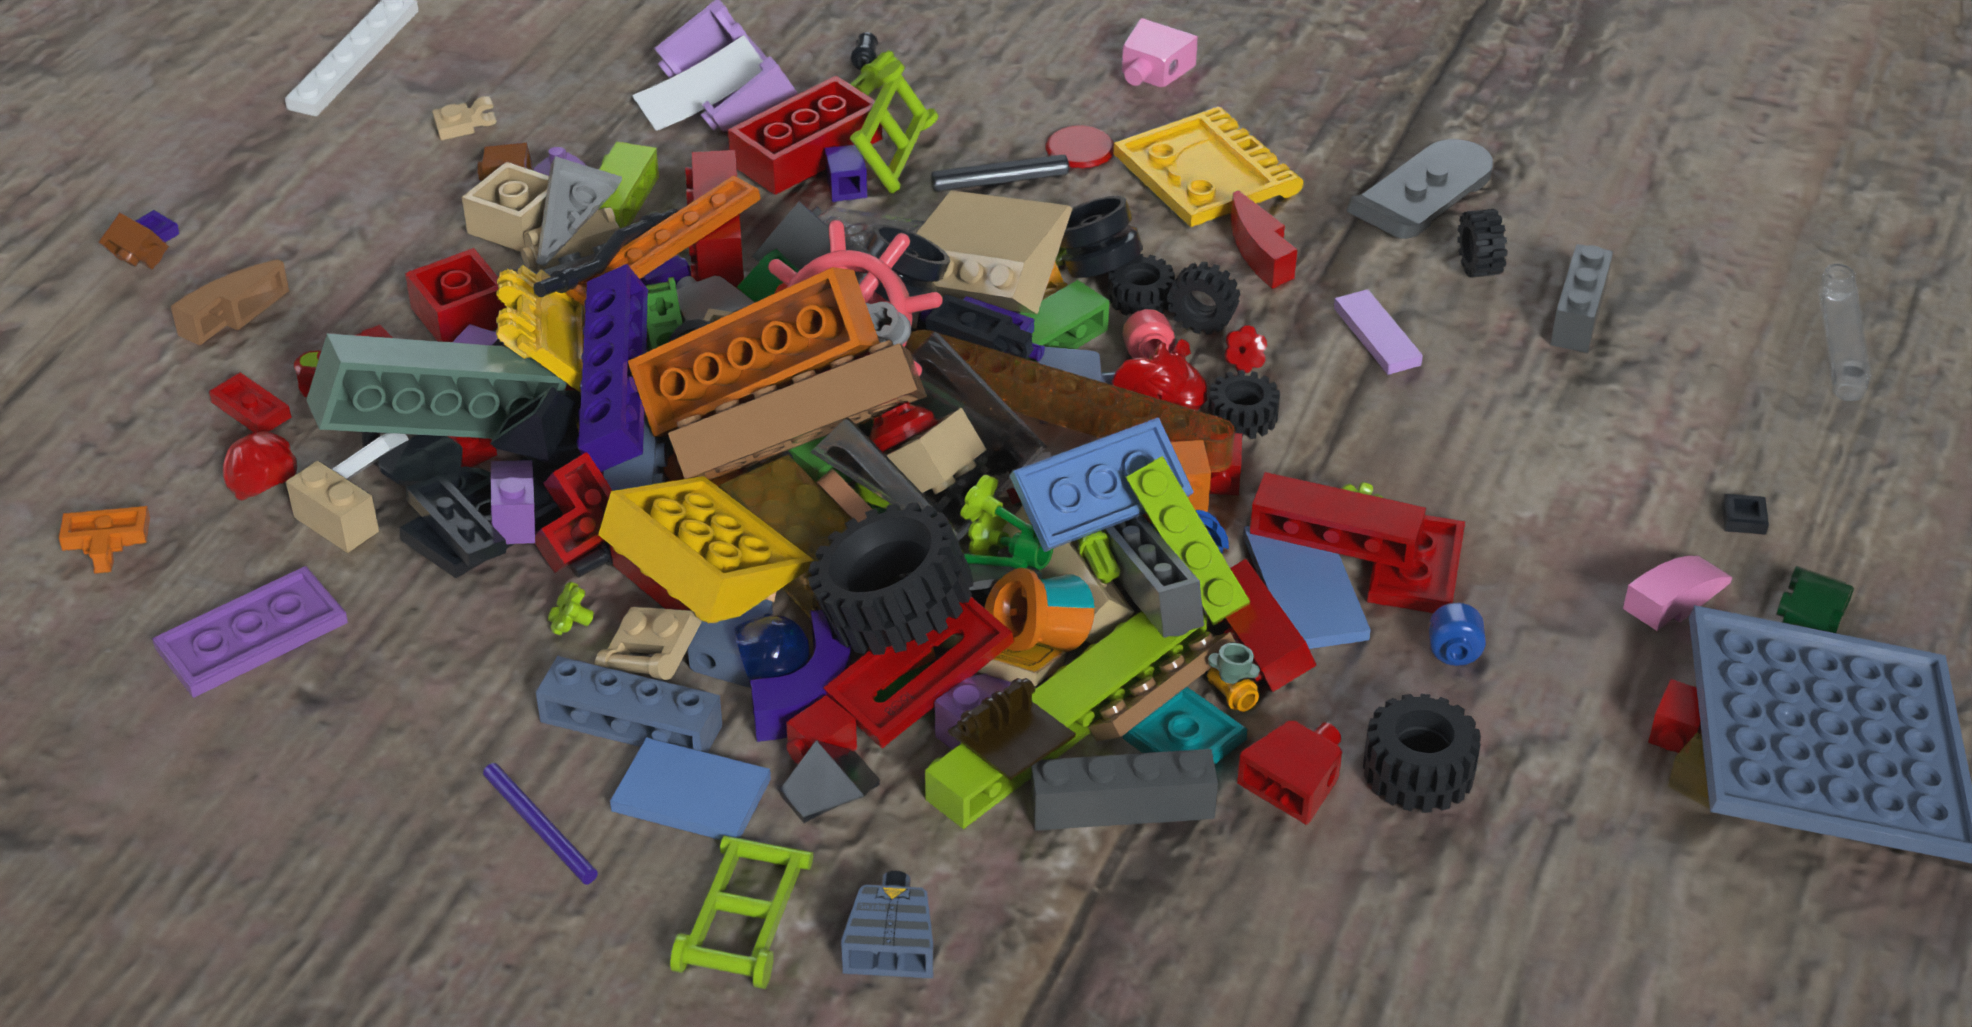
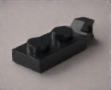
[925,294,1033,360]

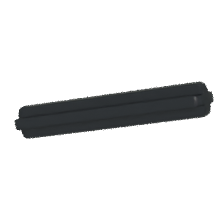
[931,154,1069,192]

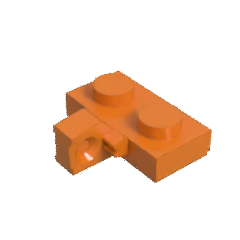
[59,506,150,574]

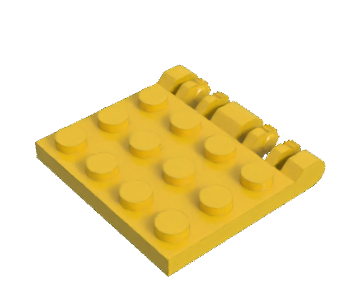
[1113,107,1303,227]

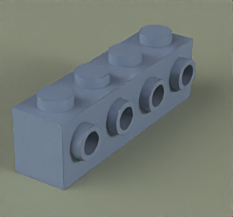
[536,656,723,753]

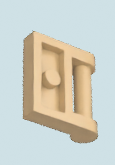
[595,607,702,680]

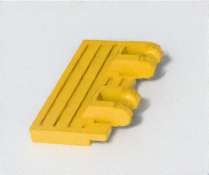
[496,265,586,392]

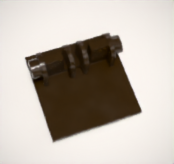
[948,678,1076,780]

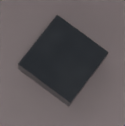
[1722,494,1769,535]

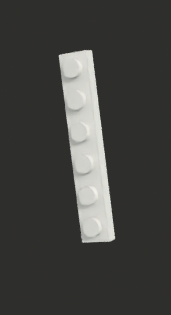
[285,0,418,117]

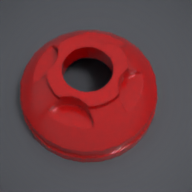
[868,402,939,457]

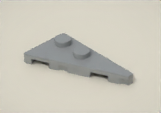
[536,156,622,266]

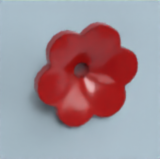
[1224,325,1267,373]

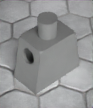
[676,276,754,323]

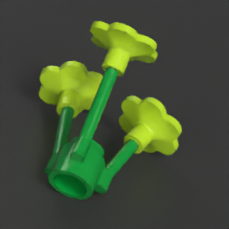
[961,474,1053,570]

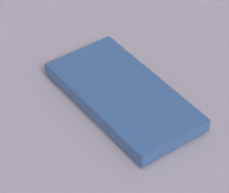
[1009,417,1194,552]
[1243,526,1371,649]

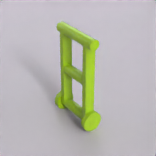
[850,60,939,193]
[670,835,813,989]

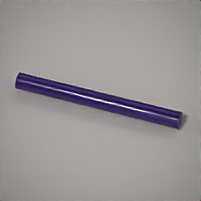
[483,763,598,885]

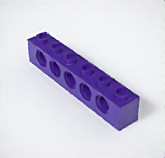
[577,264,648,472]

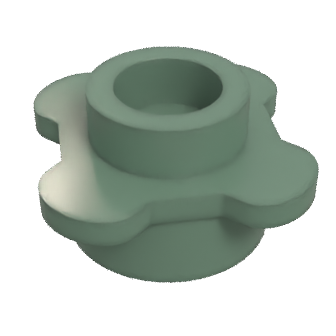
[1208,643,1260,684]

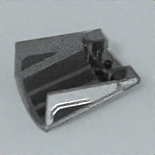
[811,332,1047,541]

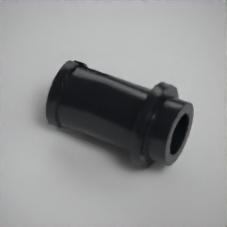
[850,32,878,71]

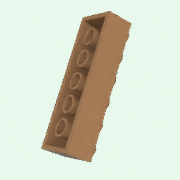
[668,340,927,480]

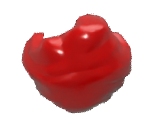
[223,431,297,501]

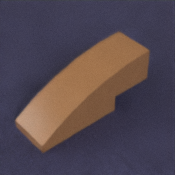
[171,259,289,345]

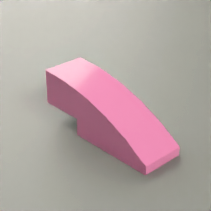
[1623,556,1732,631]

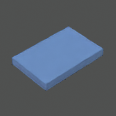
[610,737,771,840]

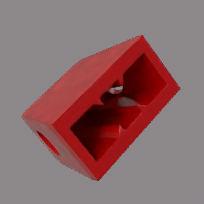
[1237,721,1342,826]

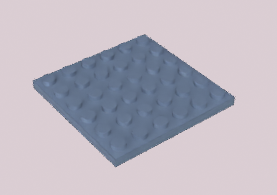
[1689,605,1972,863]

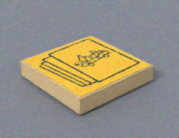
[978,643,1066,687]

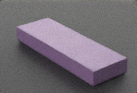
[1334,289,1423,375]

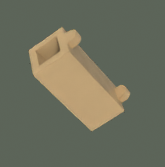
[521,207,620,272]

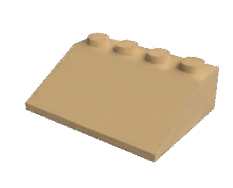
[916,190,1072,314]

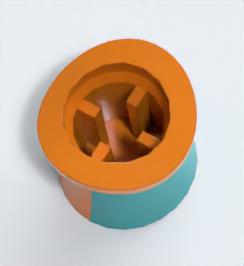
[985,568,1095,652]

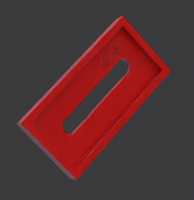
[823,597,1014,749]

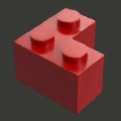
[535,452,613,573]

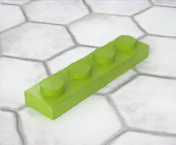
[1126,456,1250,625]

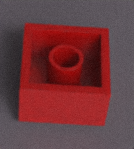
[405,248,507,342]

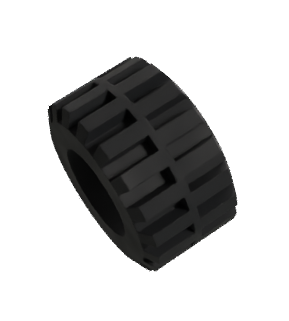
[1363,693,1481,813]

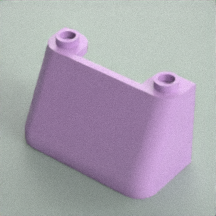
[654,0,798,132]

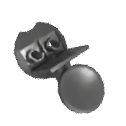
[752,201,863,270]

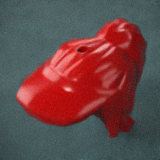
[1112,339,1208,413]

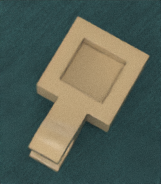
[432,97,497,141]

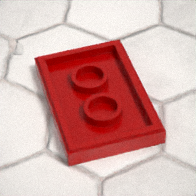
[1367,515,1465,613]

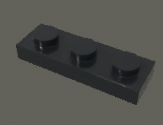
[406,474,506,567]

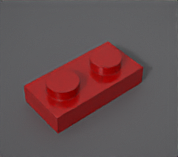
[209,372,292,433]

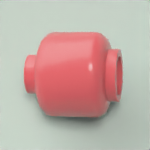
[1122,309,1176,359]

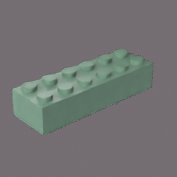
[306,333,567,438]

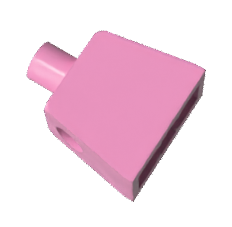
[1122,18,1198,87]

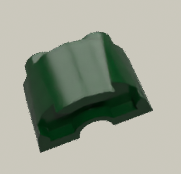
[1776,566,1854,633]

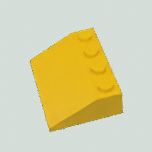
[598,476,814,623]

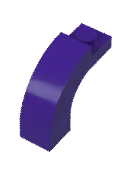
[750,610,851,742]

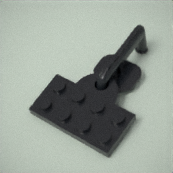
[361,432,564,578]

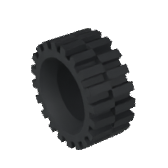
[808,503,974,655]

